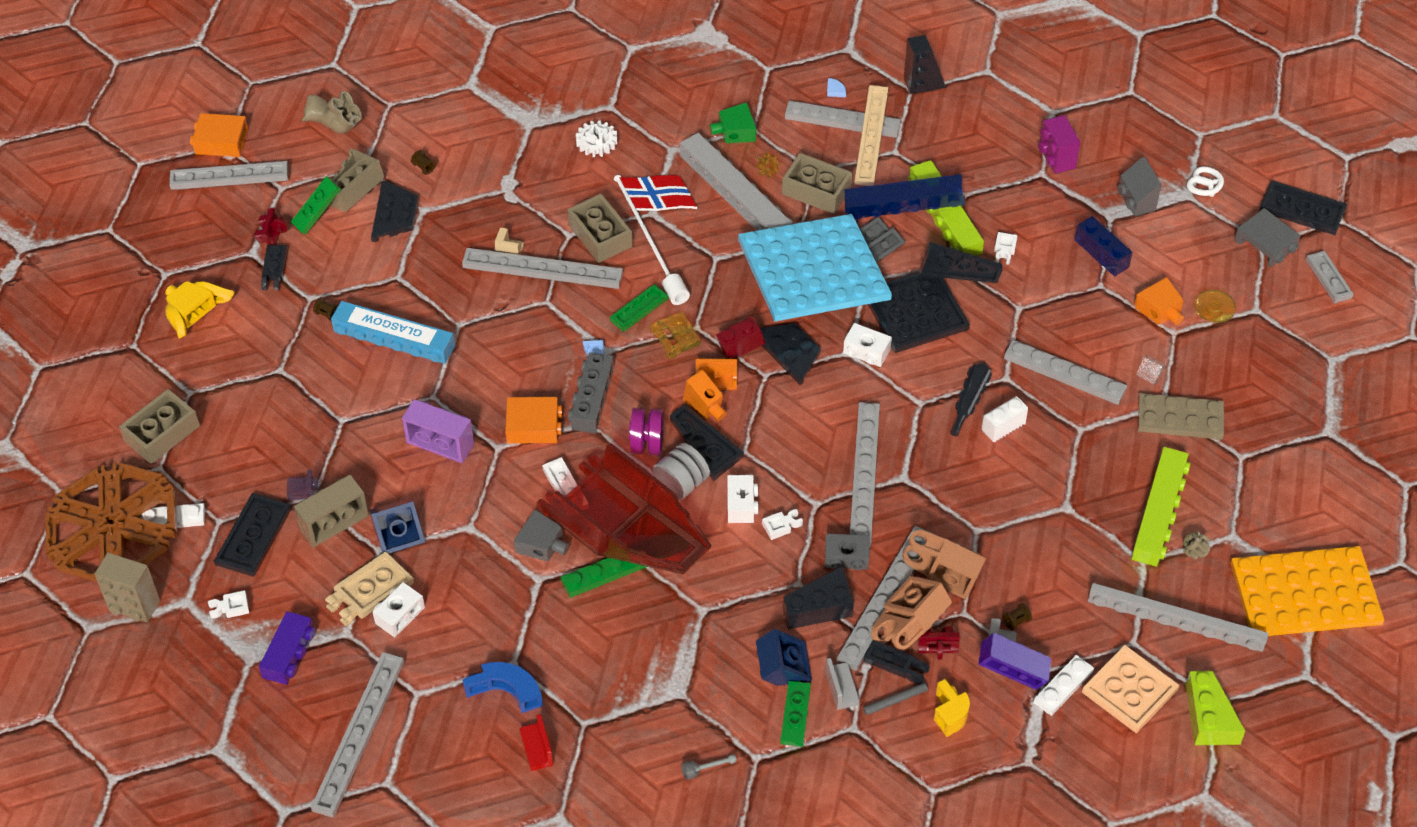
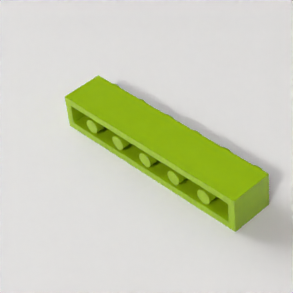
[908,160,984,256]
[1131,447,1191,567]

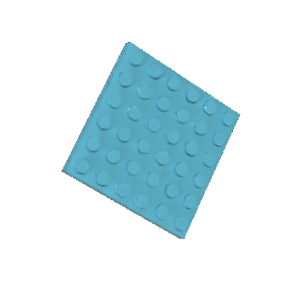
[738,214,892,322]

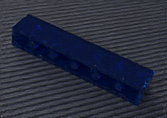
[844,174,965,219]

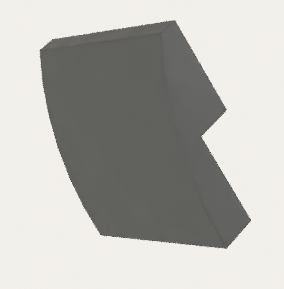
[860,217,906,263]

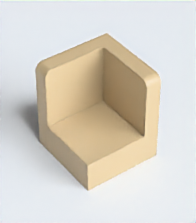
[495,228,524,255]

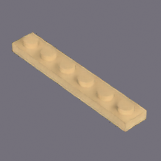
[855,85,888,187]

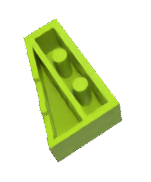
[1186,671,1245,745]

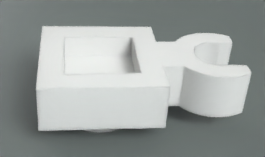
[994,232,1018,265]
[762,509,803,540]
[208,591,249,618]

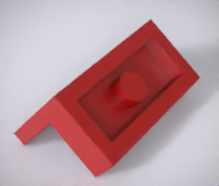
[519,714,553,771]

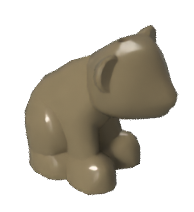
[301,91,362,134]

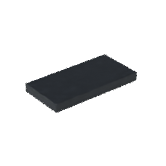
[1259,180,1347,235]
[214,493,292,577]

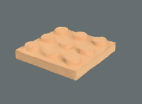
[1082,645,1179,734]

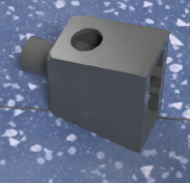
[514,510,570,561]

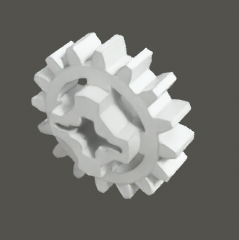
[576,121,617,157]

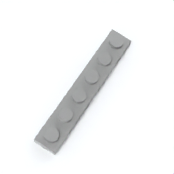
[785,100,900,138]
[170,161,288,190]
[1004,340,1127,405]

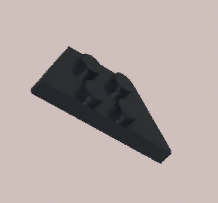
[371,180,419,242]
[760,323,821,385]

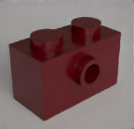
[716,316,765,359]

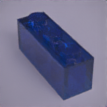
[1075,216,1133,277]

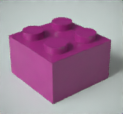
[1038,115,1080,174]

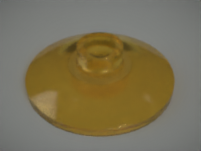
[1195,290,1236,323]

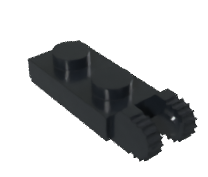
[261,245,288,290]
[864,640,930,684]

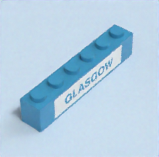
[331,301,455,364]

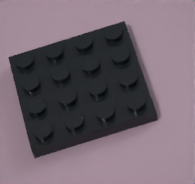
[868,272,970,353]

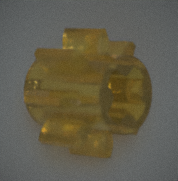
[755,153,781,177]

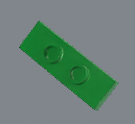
[291,176,341,235]
[610,284,668,332]
[780,681,811,747]

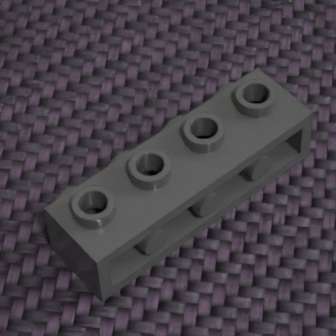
[568,352,614,434]

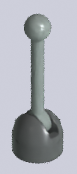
[681,754,737,781]

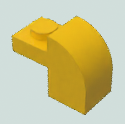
[934,679,970,737]

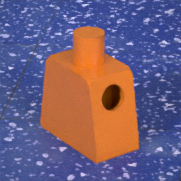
[1134,277,1184,325]
[683,370,727,421]

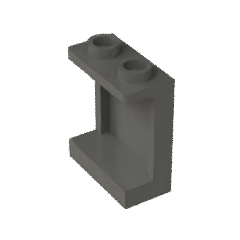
[1234,208,1301,267]

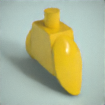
[165,281,235,339]

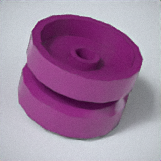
[629,408,663,455]

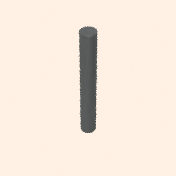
[863,683,928,716]

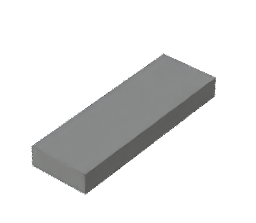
[1306,251,1353,304]

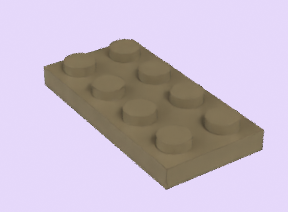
[1138,393,1224,440]

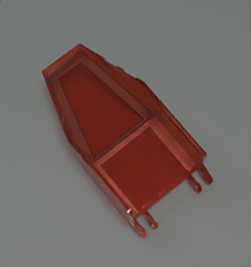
[536,443,712,574]

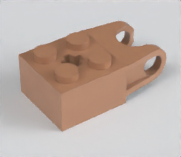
[902,530,986,600]
[871,576,952,650]

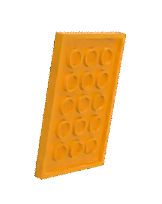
[1230,546,1384,636]

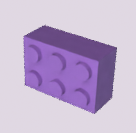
[402,399,474,463]

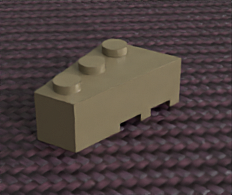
[331,148,384,213]

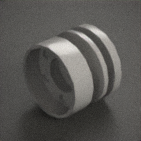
[652,443,710,500]

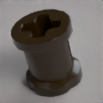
[411,150,436,175]
[313,297,339,321]
[1002,603,1032,631]

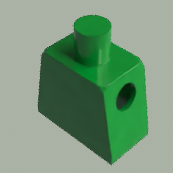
[709,103,756,143]

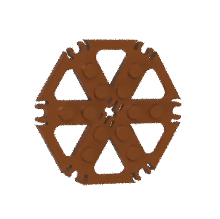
[45,463,177,582]

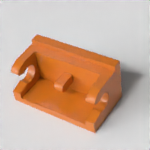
[695,359,737,390]

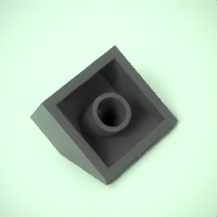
[1117,157,1162,216]

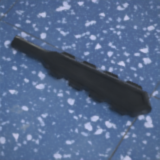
[950,362,992,437]

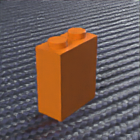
[190,113,248,157]
[505,397,562,444]

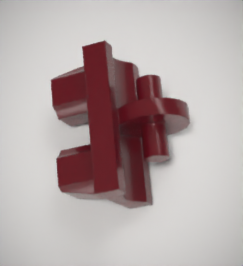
[254,207,289,245]
[918,627,960,660]

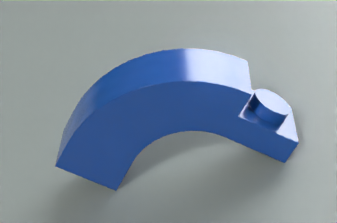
[462,662,543,713]

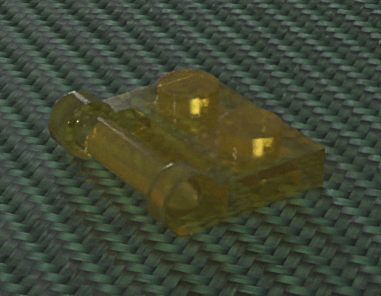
[650,312,701,359]

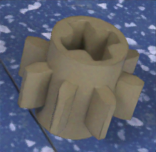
[1183,531,1210,560]

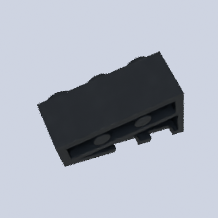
[904,35,946,94]
[783,566,854,630]

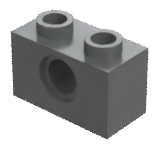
[825,534,870,570]

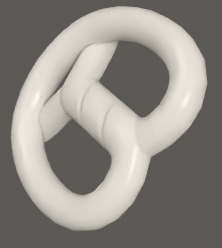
[1187,167,1224,197]

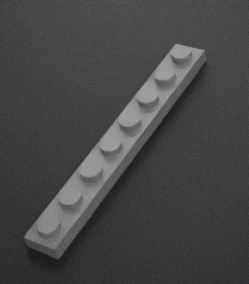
[462,248,623,289]
[850,402,880,548]
[837,526,935,671]
[1088,583,1269,652]
[311,652,404,818]

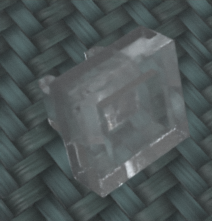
[1136,355,1165,384]

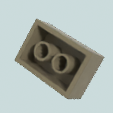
[782,153,852,214]
[567,194,632,263]
[119,389,200,464]
[294,475,369,548]
[95,553,160,623]

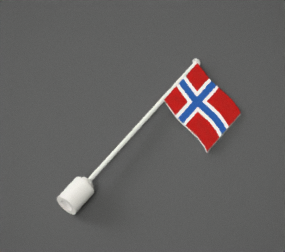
[614,175,697,305]

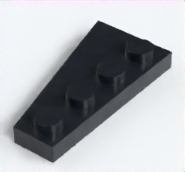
[919,242,1003,283]
[670,404,744,481]

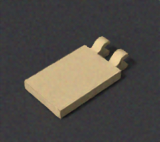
[325,552,414,626]

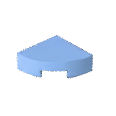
[827,78,846,97]
[583,340,604,355]

